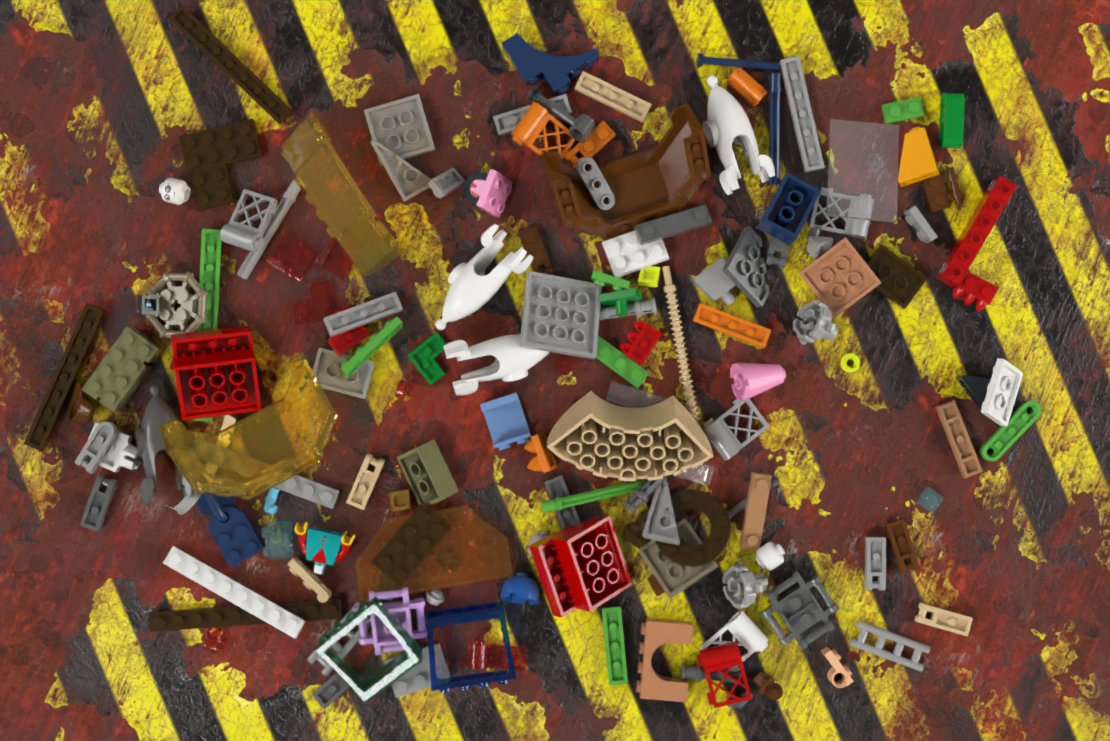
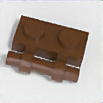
[921,167,963,213]

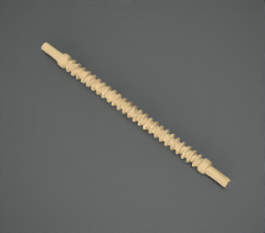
[662,266,701,425]

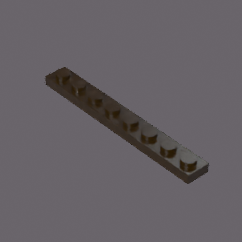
[169,4,293,125]
[24,303,107,451]

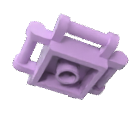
[355,587,428,655]

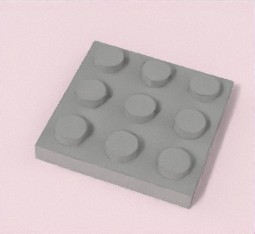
[364,94,436,166]

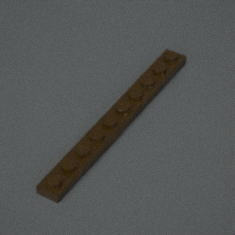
[149,598,343,632]

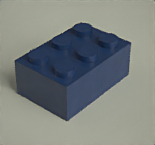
[756,173,821,246]

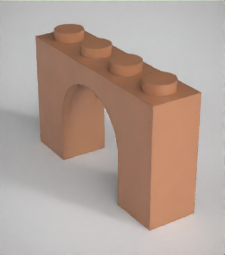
[636,618,693,702]

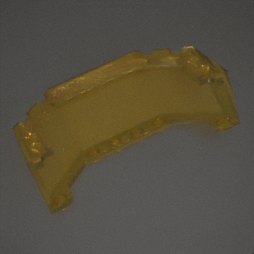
[281,113,404,277]
[160,352,338,500]

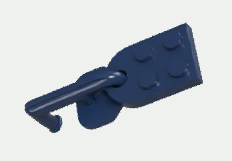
[189,460,266,568]

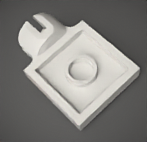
[87,422,142,472]

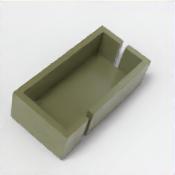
[82,326,165,412]

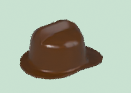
[67,382,95,426]

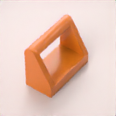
[726,67,768,108]

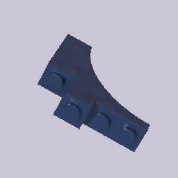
[502,33,599,96]

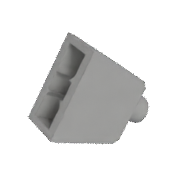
[691,257,736,306]

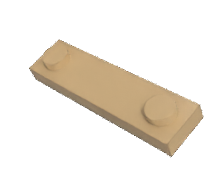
[574,71,652,123]

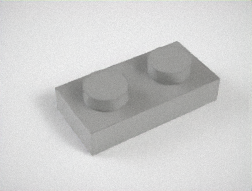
[904,206,938,243]

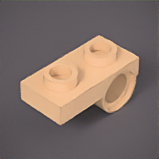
[821,646,854,688]

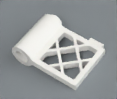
[700,610,768,672]

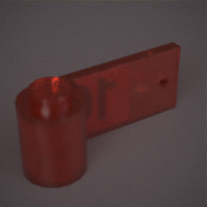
[468,639,528,671]

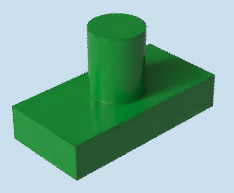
[599,288,642,317]

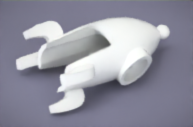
[703,75,775,195]
[435,223,534,330]
[443,334,549,395]

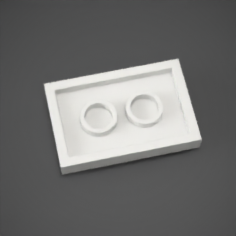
[602,231,669,278]
[981,358,1023,427]

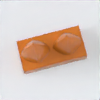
[524,431,557,473]

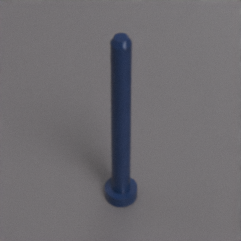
[696,53,781,71]

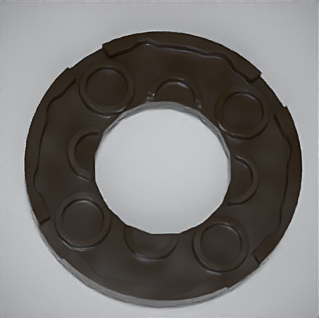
[655,490,731,567]

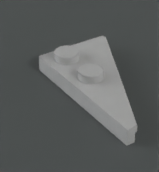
[370,140,432,202]
[642,477,680,545]

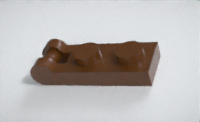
[518,226,555,276]
[884,518,920,575]

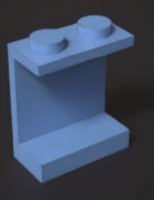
[480,392,531,451]

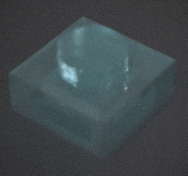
[915,486,944,514]

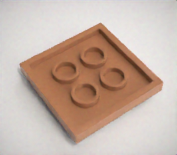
[799,237,881,318]

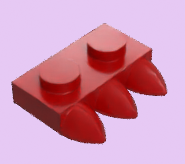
[953,271,999,312]
[620,321,662,366]

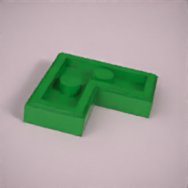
[407,332,447,385]

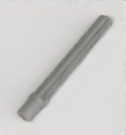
[237,180,303,279]

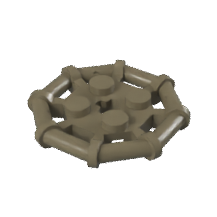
[145,271,208,339]

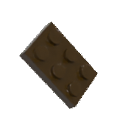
[867,244,928,309]

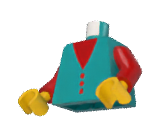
[294,522,355,574]

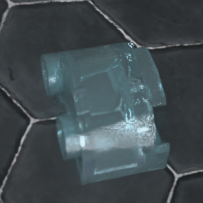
[262,520,294,560]

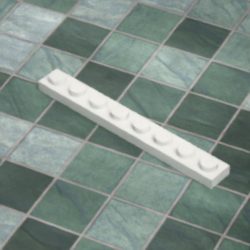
[163,546,306,638]

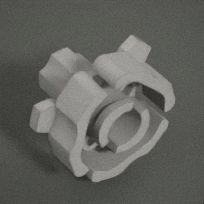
[793,300,839,345]
[722,561,768,609]

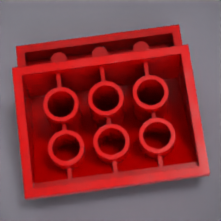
[171,325,262,421]
[529,515,633,618]

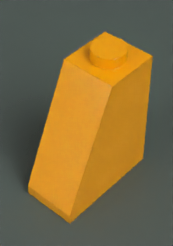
[898,127,939,187]

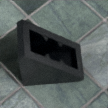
[955,375,991,408]

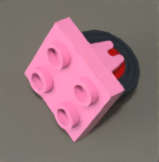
[463,169,513,218]

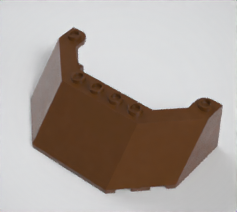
[540,103,711,241]

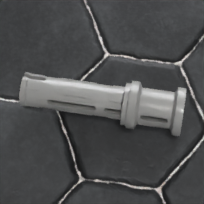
[599,297,657,321]

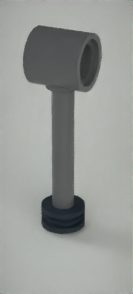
[527,86,595,142]

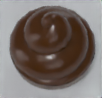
[258,369,278,388]

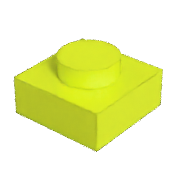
[638,266,660,287]

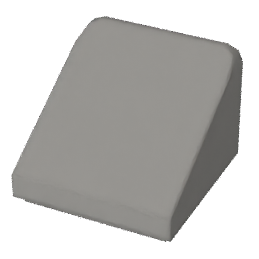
[806,236,834,259]

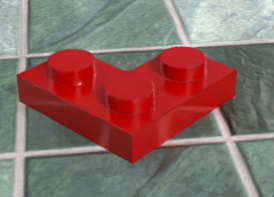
[328,304,370,357]

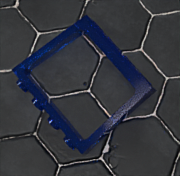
[426,601,517,693]

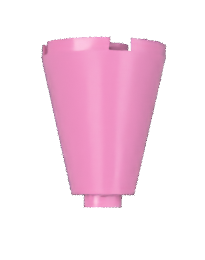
[730,363,786,401]

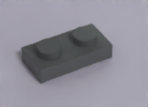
[312,667,354,709]

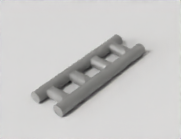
[307,601,371,677]
[849,620,930,672]

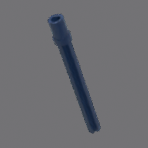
[768,73,782,185]

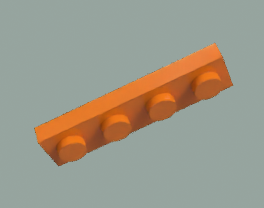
[693,303,771,348]

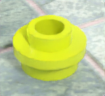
[840,353,860,372]

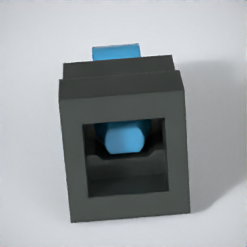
[137,295,159,315]

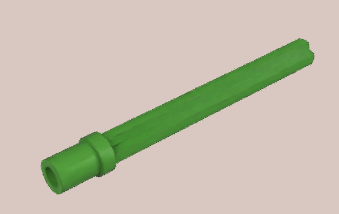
[541,479,648,513]

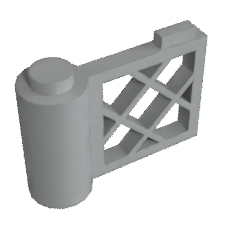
[809,187,874,239]
[220,189,279,253]
[702,399,770,461]

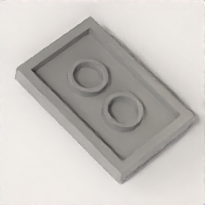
[309,347,376,399]
[384,642,451,698]

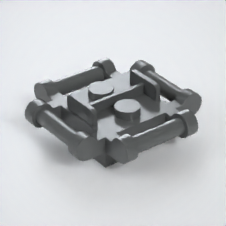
[760,571,839,650]

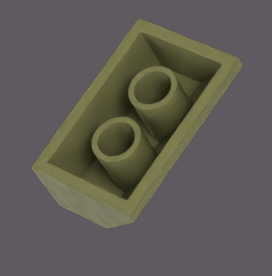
[396,440,459,506]

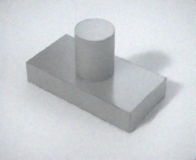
[427,167,466,199]

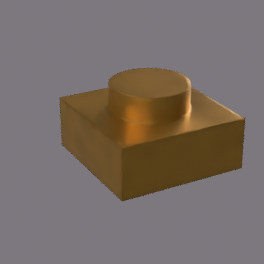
[389,489,411,511]

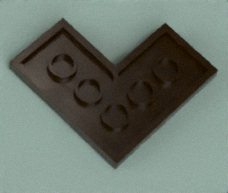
[179,119,264,212]

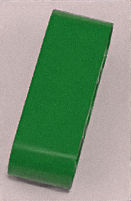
[938,93,965,149]

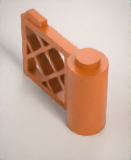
[511,102,575,162]

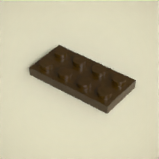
[371,502,451,587]

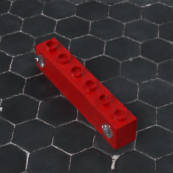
[935,176,1017,287]

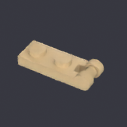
[346,453,386,510]
[288,556,332,603]
[914,602,973,637]

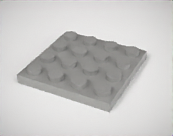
[519,271,602,359]

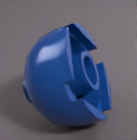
[500,573,539,605]

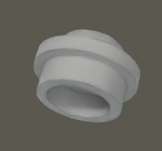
[426,588,445,606]

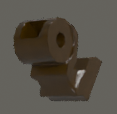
[622,511,649,549]

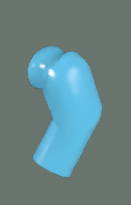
[264,486,280,515]

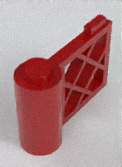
[696,641,752,708]

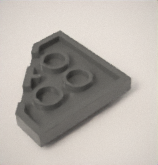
[722,226,770,308]

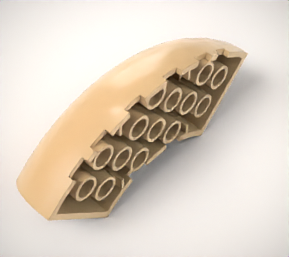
[547,391,714,481]

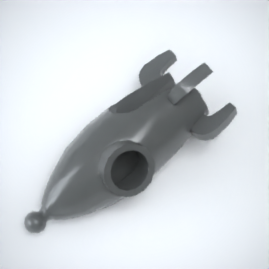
[135,384,195,505]

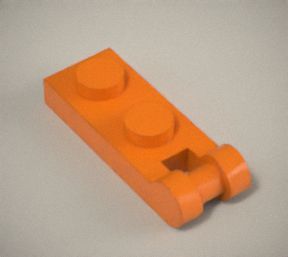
[564,121,616,168]

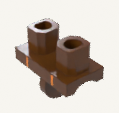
[753,672,783,700]

